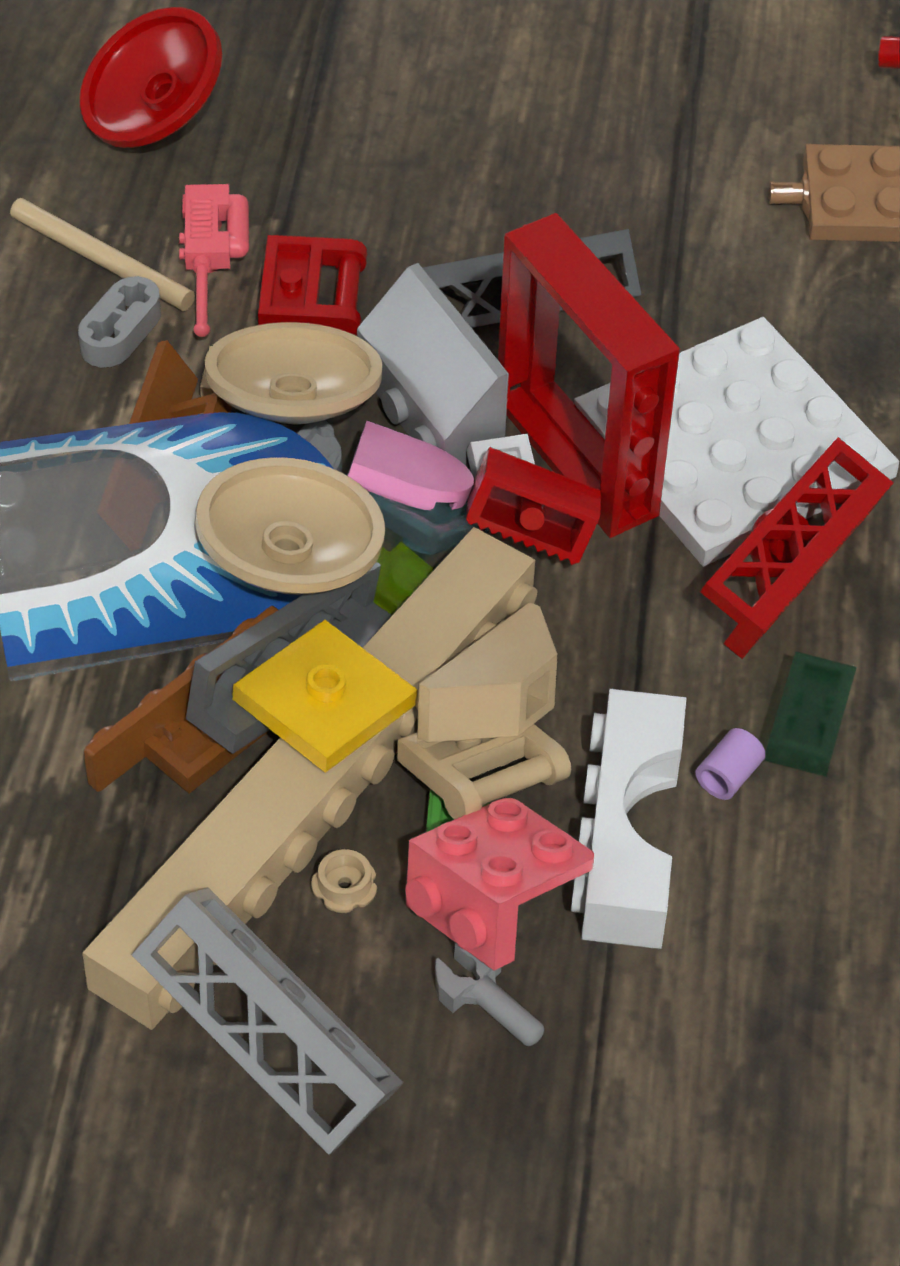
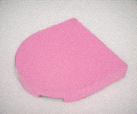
[348,421,474,510]

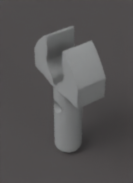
[435,943,544,1046]

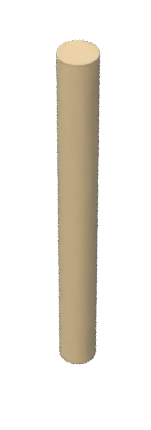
[10,198,195,311]

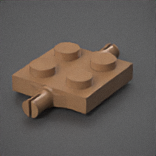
[768,144,900,242]

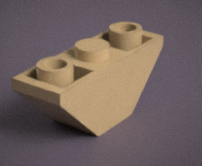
[415,602,557,743]

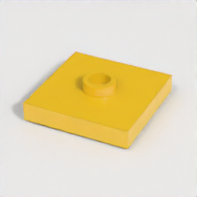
[232,620,418,773]

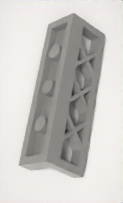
[132,888,404,1155]

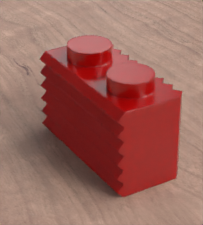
[466,447,601,565]

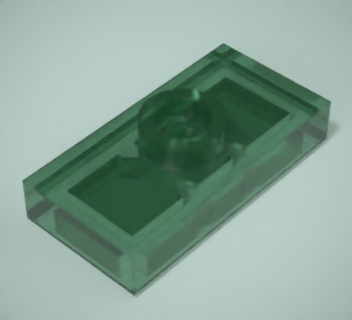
[764,652,857,777]

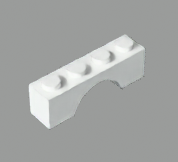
[571,689,687,949]

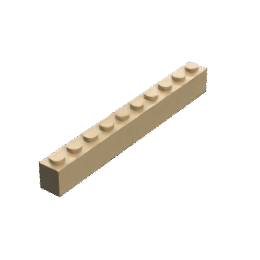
[82,527,537,1030]

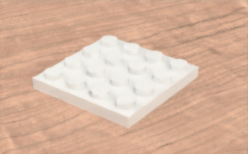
[574,316,900,567]

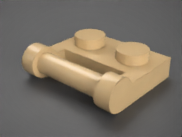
[397,724,571,820]

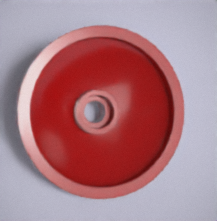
[80,7,222,148]

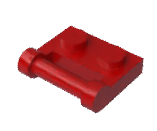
[258,235,368,336]

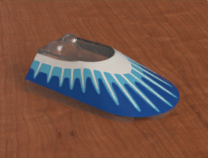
[0,412,333,681]

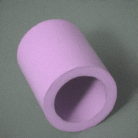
[696,728,765,800]

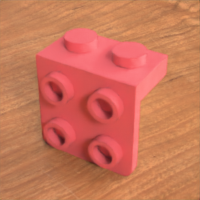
[405,798,594,971]

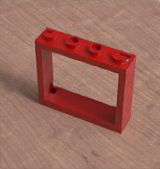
[498,213,680,538]

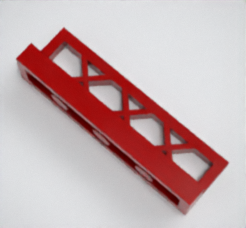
[700,437,894,659]

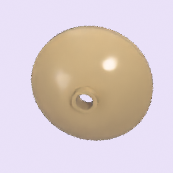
[205,322,382,424]
[195,458,385,595]

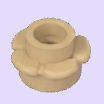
[312,849,377,913]

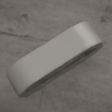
[78,276,161,368]

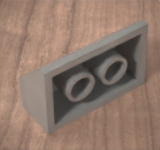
[357,263,509,469]

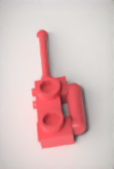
[179,184,249,337]

